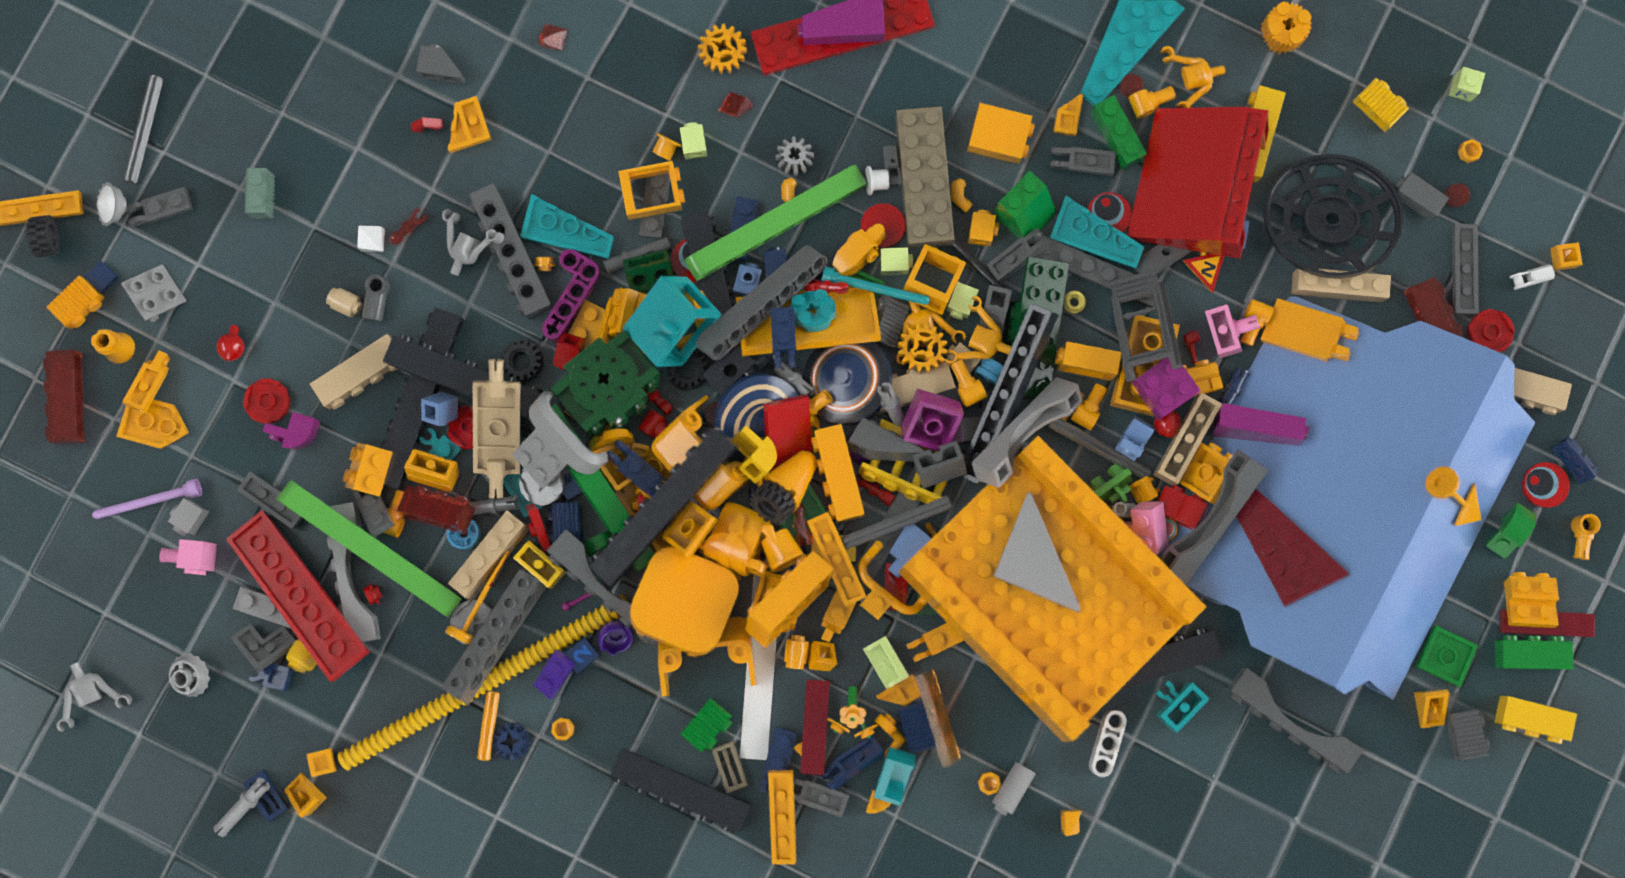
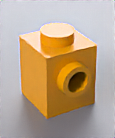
[968,210,999,246]

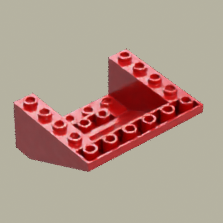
[1127,107,1270,259]

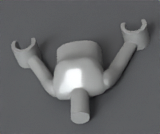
[442,209,504,276]
[56,662,132,732]

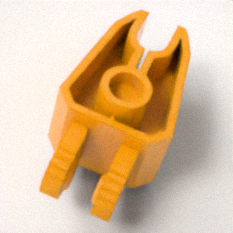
[832,224,886,276]

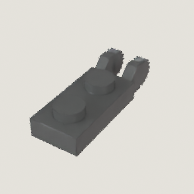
[1050,147,1116,176]
[125,187,193,226]
[987,229,1051,284]
[352,489,394,538]
[793,777,849,818]

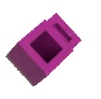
[262,412,321,450]

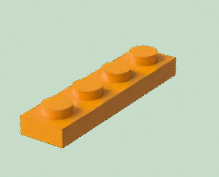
[0,190,84,226]
[807,512,866,607]
[768,770,797,864]

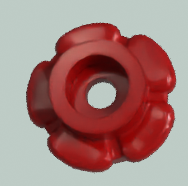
[363,583,383,605]

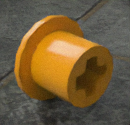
[652,132,682,160]

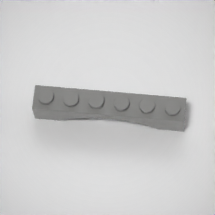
[972,377,1083,488]
[327,502,381,643]

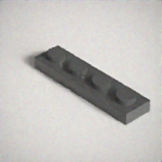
[1452,224,1479,315]

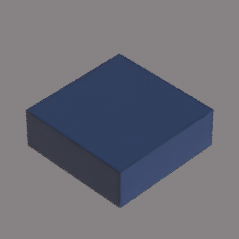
[85,261,119,293]

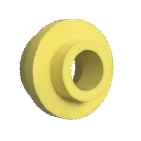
[1063,291,1086,314]

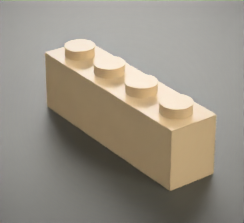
[1291,269,1391,303]
[310,334,398,410]
[874,362,956,416]
[1514,368,1572,415]
[1153,392,1222,485]
[448,511,529,601]

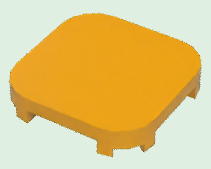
[629,547,739,657]

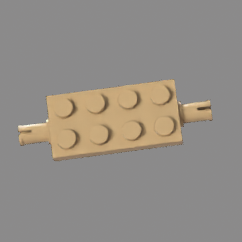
[473,359,521,498]

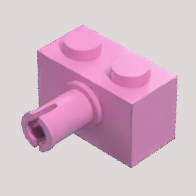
[1205,304,1260,358]
[1123,502,1169,555]
[160,539,217,575]

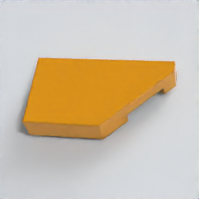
[1053,94,1083,136]
[876,674,925,706]

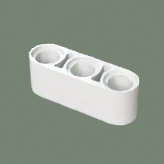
[1089,710,1126,777]

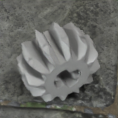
[776,136,814,176]

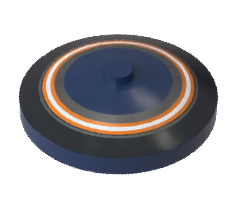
[803,342,893,425]

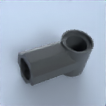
[362,275,390,322]

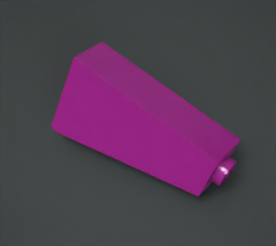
[798,0,885,45]
[1212,403,1309,446]

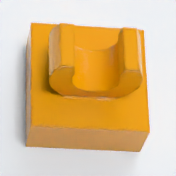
[1129,476,1160,504]
[307,748,337,777]

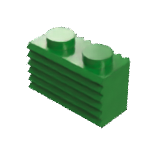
[680,698,733,753]

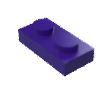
[533,649,576,700]

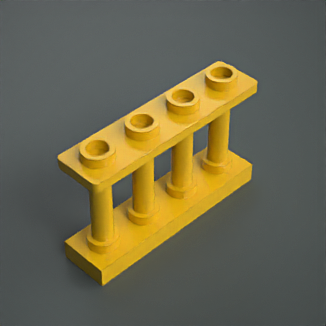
[858,419,965,504]

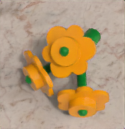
[827,686,878,739]

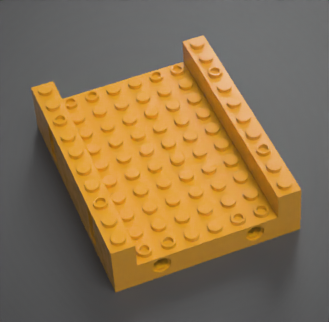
[898,436,1206,742]

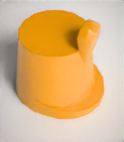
[761,524,804,572]

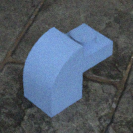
[1115,415,1155,461]

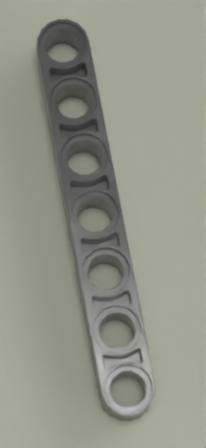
[696,245,827,360]

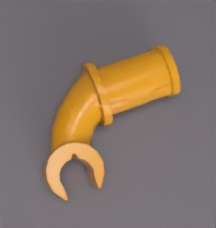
[809,390,832,436]

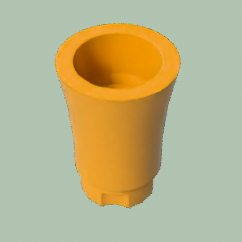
[91,329,135,364]

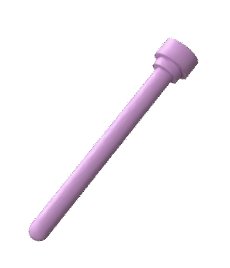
[92,478,202,519]

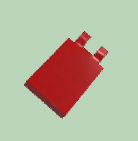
[763,394,812,471]

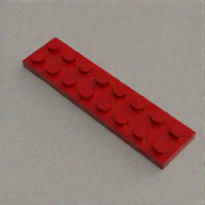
[751,0,935,76]
[226,510,370,682]

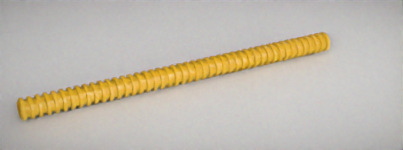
[338,593,629,771]

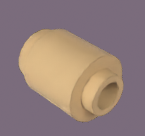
[326,288,363,317]

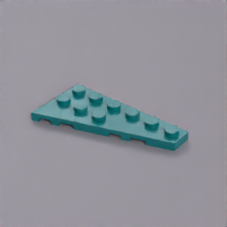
[1080,0,1185,106]

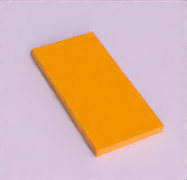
[736,286,881,356]

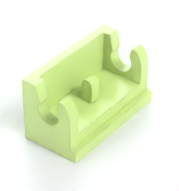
[863,636,909,689]

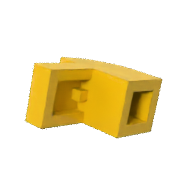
[732,426,777,484]

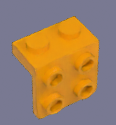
[343,443,393,497]

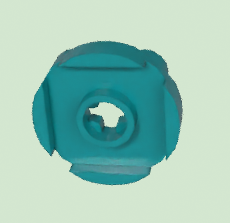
[790,289,836,332]

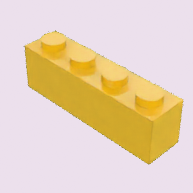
[1247,85,1286,183]

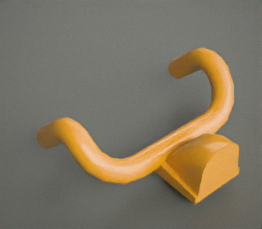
[858,541,927,620]

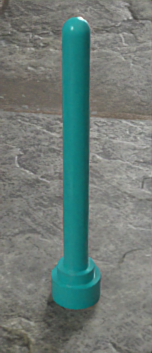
[822,266,930,305]

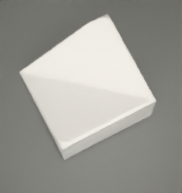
[357,226,385,252]

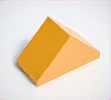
[1414,689,1449,728]
[284,773,327,818]

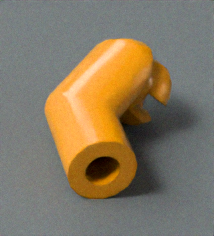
[781,178,797,202]
[950,179,973,213]

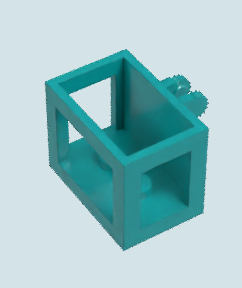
[622,276,722,367]

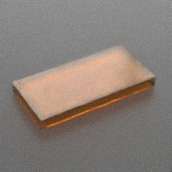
[915,670,961,768]

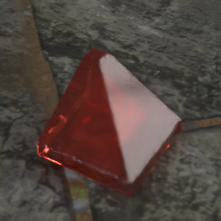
[538,24,568,51]
[719,92,753,118]

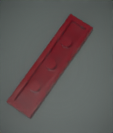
[1499,609,1595,637]
[800,680,830,776]

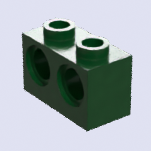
[623,249,674,293]

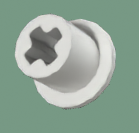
[865,166,889,195]

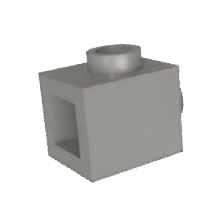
[168,498,209,536]

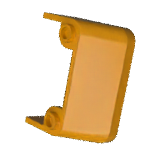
[652,395,752,511]
[658,617,757,697]

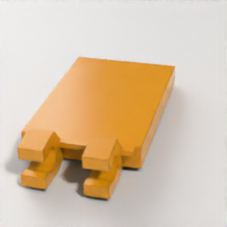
[1261,298,1359,362]

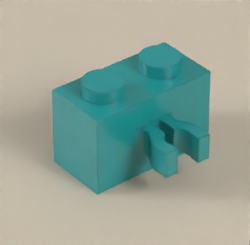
[1155,681,1209,733]

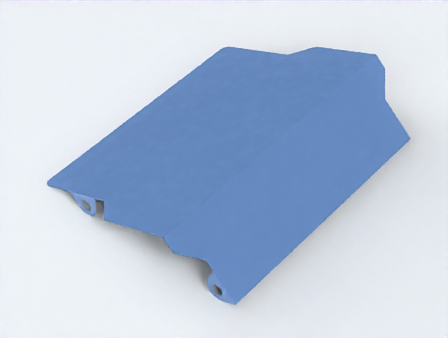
[1155,296,1535,700]

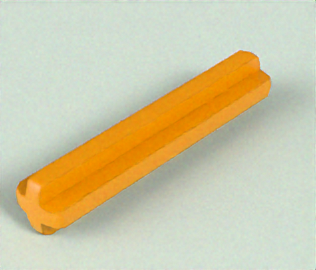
[477,691,500,761]

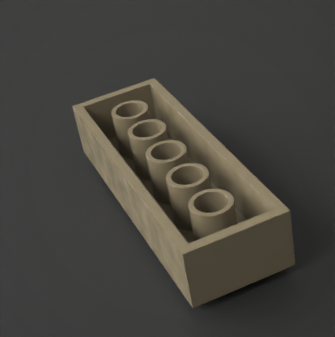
[895,106,954,249]

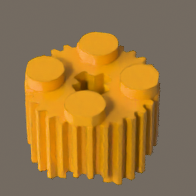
[1260,2,1312,54]

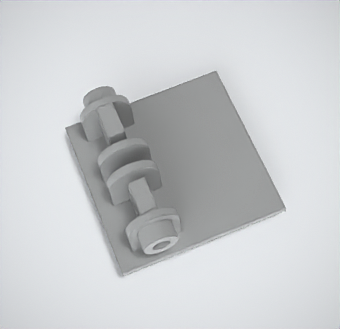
[121,264,186,322]

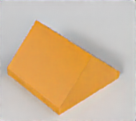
[662,500,718,558]

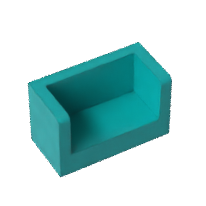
[874,747,916,806]

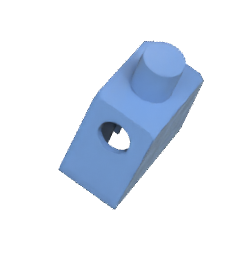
[888,524,931,578]

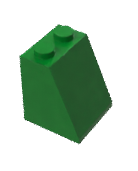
[993,171,1057,239]

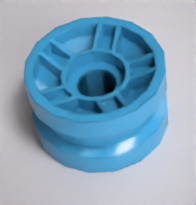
[974,358,1004,387]
[446,517,482,550]

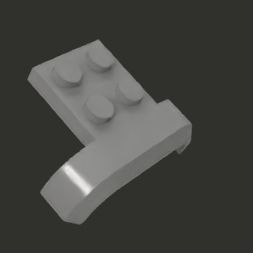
[512,391,608,489]

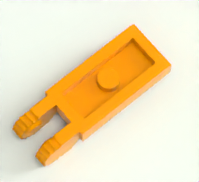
[906,623,964,662]

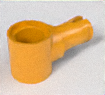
[1128,86,1175,119]
[1240,299,1274,346]
[951,360,987,408]
[1070,384,1107,431]
[383,490,410,538]
[1571,514,1601,560]

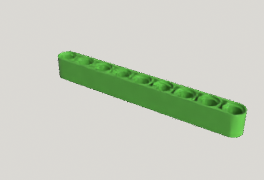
[684,164,867,281]
[276,480,462,618]

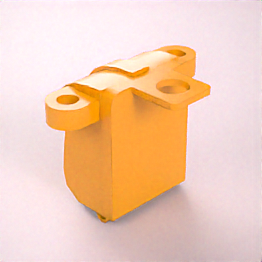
[697,502,773,581]

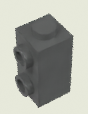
[1394,172,1449,221]

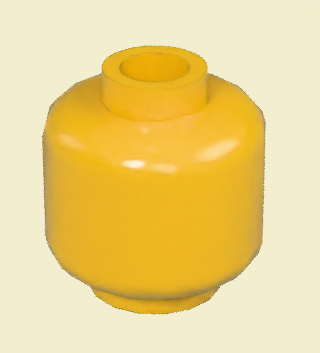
[286,639,317,674]

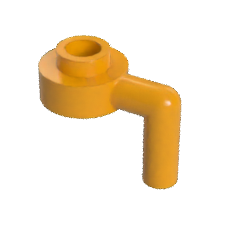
[874,714,906,757]

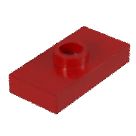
[525,503,551,553]
[884,563,908,611]

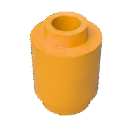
[784,635,809,669]

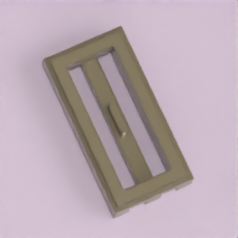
[711,741,748,793]

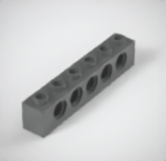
[469,183,553,319]
[441,569,546,705]

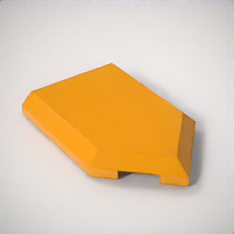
[116,399,189,449]

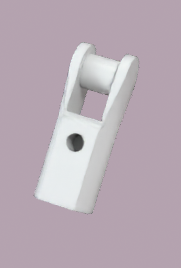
[1509,264,1555,290]

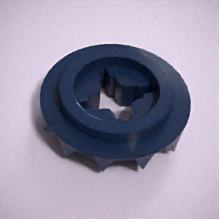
[492,723,530,760]

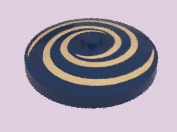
[714,373,799,463]

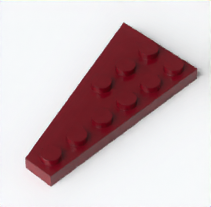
[1236,489,1350,607]

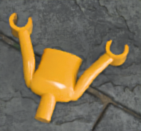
[1160,46,1225,108]
[944,296,1012,366]
[896,301,966,364]

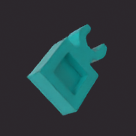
[419,428,462,461]

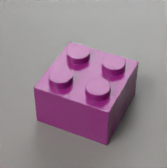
[1131,357,1201,420]
[900,388,964,451]

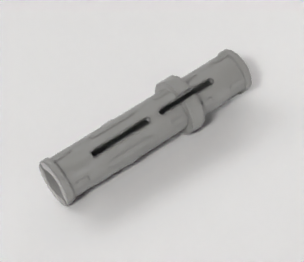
[877,383,905,427]
[213,778,270,837]

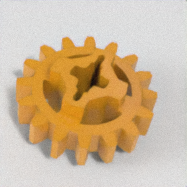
[698,24,747,74]
[897,323,948,374]

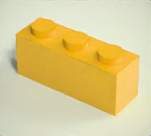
[1494,696,1577,744]

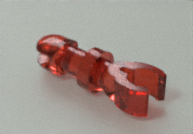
[389,208,427,245]
[792,502,813,547]

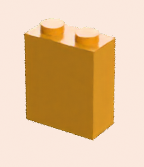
[967,103,1035,164]

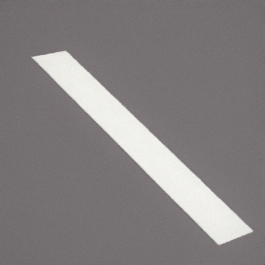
[740,574,779,760]

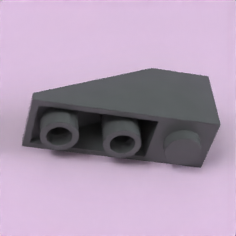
[973,285,1012,360]
[848,418,924,462]

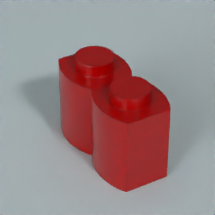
[1157,485,1209,531]

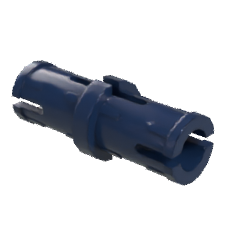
[1219,367,1250,405]

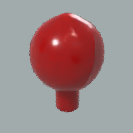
[217,325,245,361]
[1154,410,1182,438]

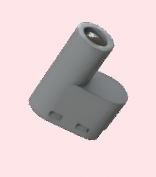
[1109,502,1136,519]

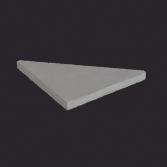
[993,493,1080,612]

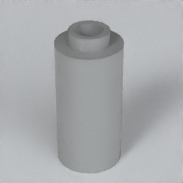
[992,762,1036,816]

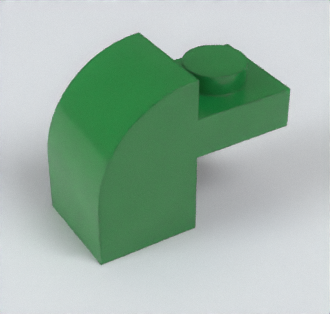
[1486,502,1537,559]

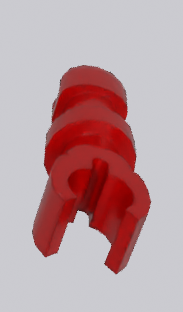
[805,279,849,294]
[646,390,673,416]
[855,474,895,506]

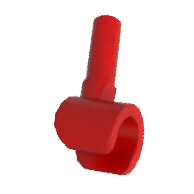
[1184,330,1200,364]

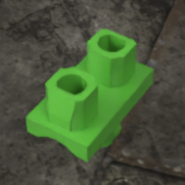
[1090,463,1133,503]

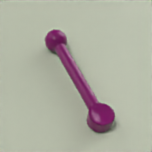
[562,584,606,611]

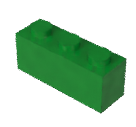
[1090,95,1147,171]
[1495,635,1574,670]

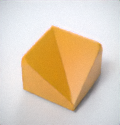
[1550,242,1583,271]
[807,641,837,671]
[1061,809,1081,836]

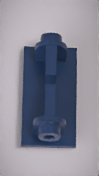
[1551,436,1598,484]

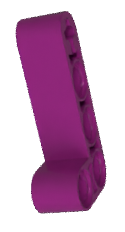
[542,249,601,342]

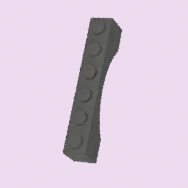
[1160,450,1269,585]
[547,530,656,643]
[1226,668,1364,774]

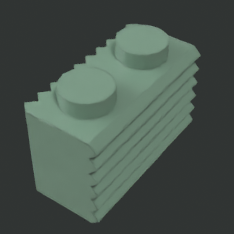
[245,168,275,219]

